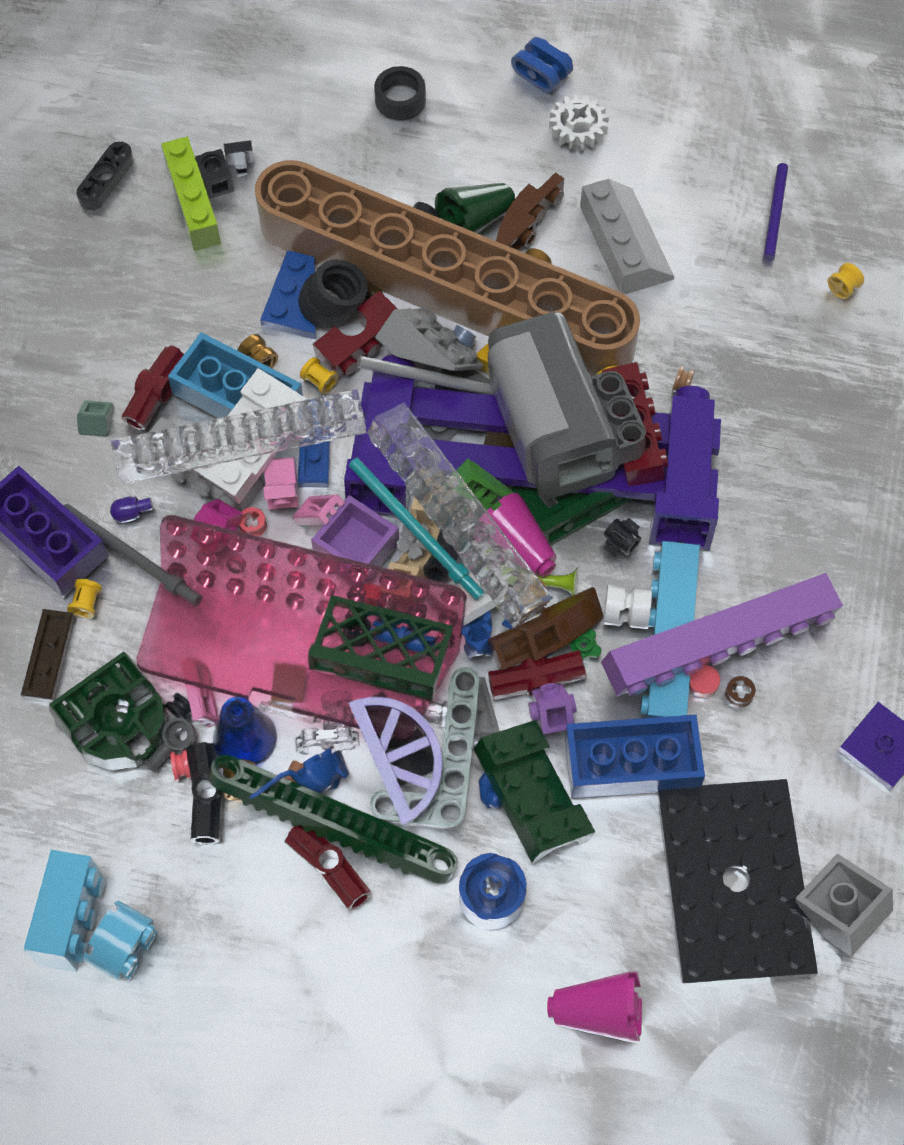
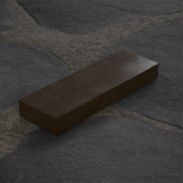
[20,609,75,703]

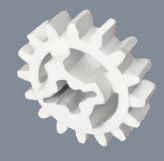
[549,94,609,150]

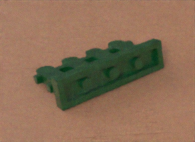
[512,486,635,546]

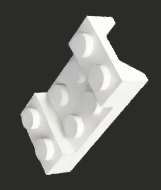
[186,368,311,504]

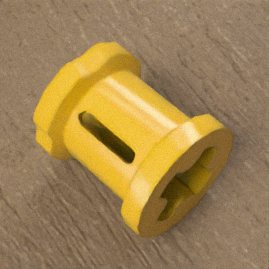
[300,357,339,395]
[67,579,102,619]

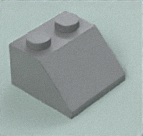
[795,853,893,957]

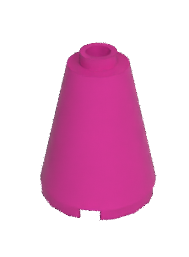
[473,493,557,578]
[547,971,642,1042]

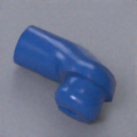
[478,772,502,809]

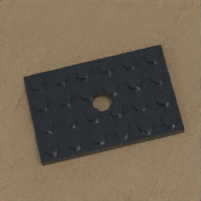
[657,779,818,987]

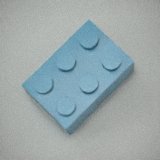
[23,849,105,972]

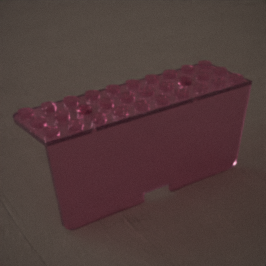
[136,515,467,739]

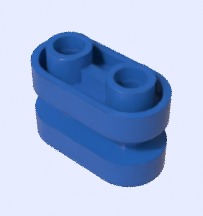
[511,37,573,93]

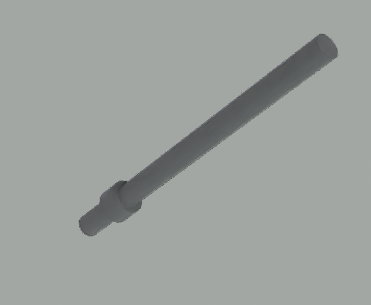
[64,503,203,606]

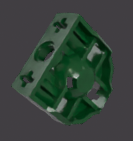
[49,651,168,771]

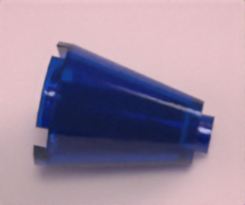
[213,697,277,765]

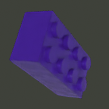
[0,466,109,597]

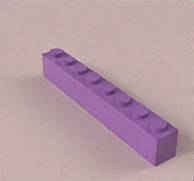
[601,573,843,697]

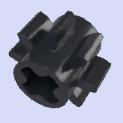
[603,518,642,556]

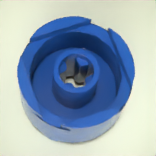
[459,853,527,930]

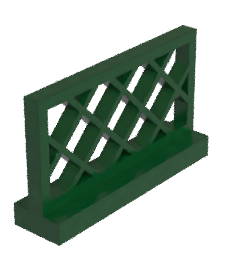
[308,595,454,701]

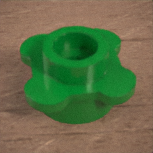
[568,629,602,661]

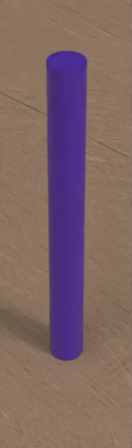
[763,163,788,261]

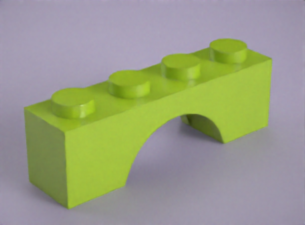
[161,136,221,251]

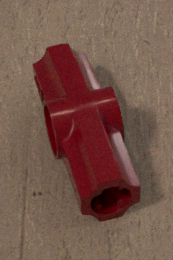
[121,345,184,430]
[488,650,587,700]
[284,825,372,911]

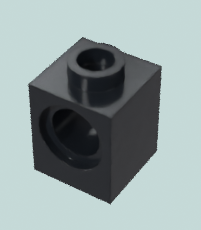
[195,149,235,199]

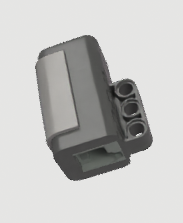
[487,312,646,499]

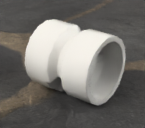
[603,584,652,629]

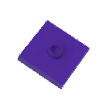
[838,701,904,791]

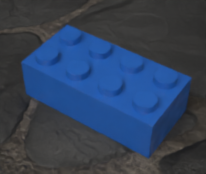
[564,714,705,798]

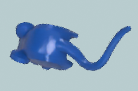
[461,610,493,658]
[249,748,349,799]

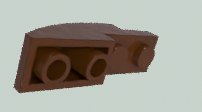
[496,172,564,251]
[488,587,604,670]

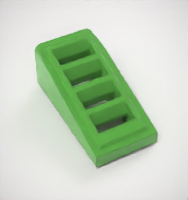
[450,459,514,511]

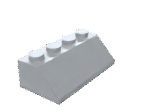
[580,179,674,294]

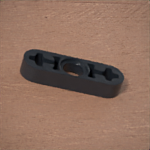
[76,141,134,211]

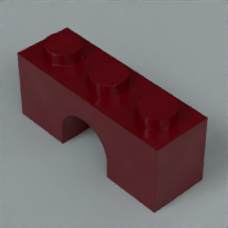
[313,291,398,380]

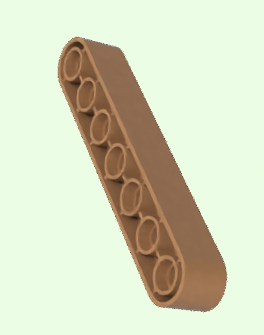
[255,160,640,376]

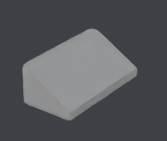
[448,677,499,744]

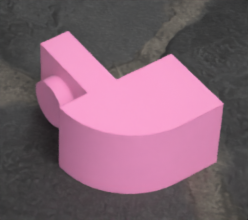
[263,457,299,510]

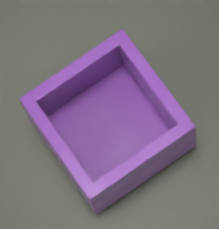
[311,495,399,589]

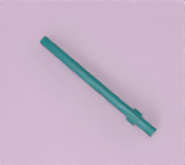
[349,457,485,601]

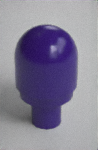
[110,496,153,523]

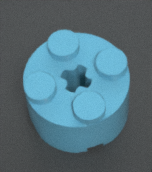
[83,900,158,981]

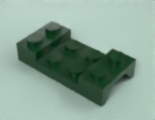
[473,720,595,863]

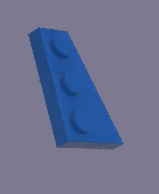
[260,250,316,340]

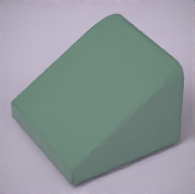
[77,400,114,436]

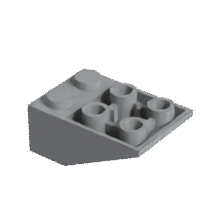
[375,308,484,371]

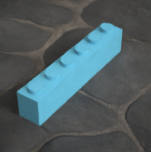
[640,541,700,718]

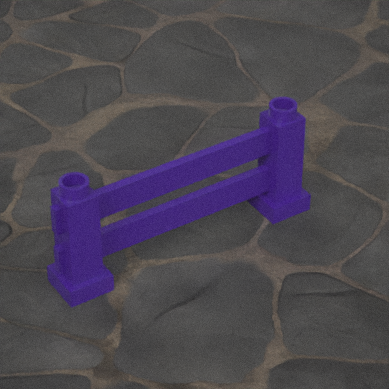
[344,355,721,551]

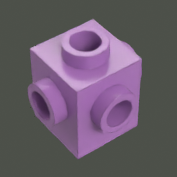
[528,683,577,735]

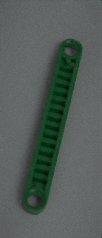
[208,755,458,883]

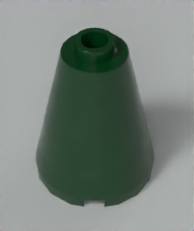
[434,183,515,234]

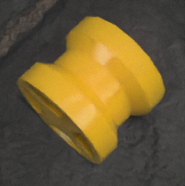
[827,263,865,299]

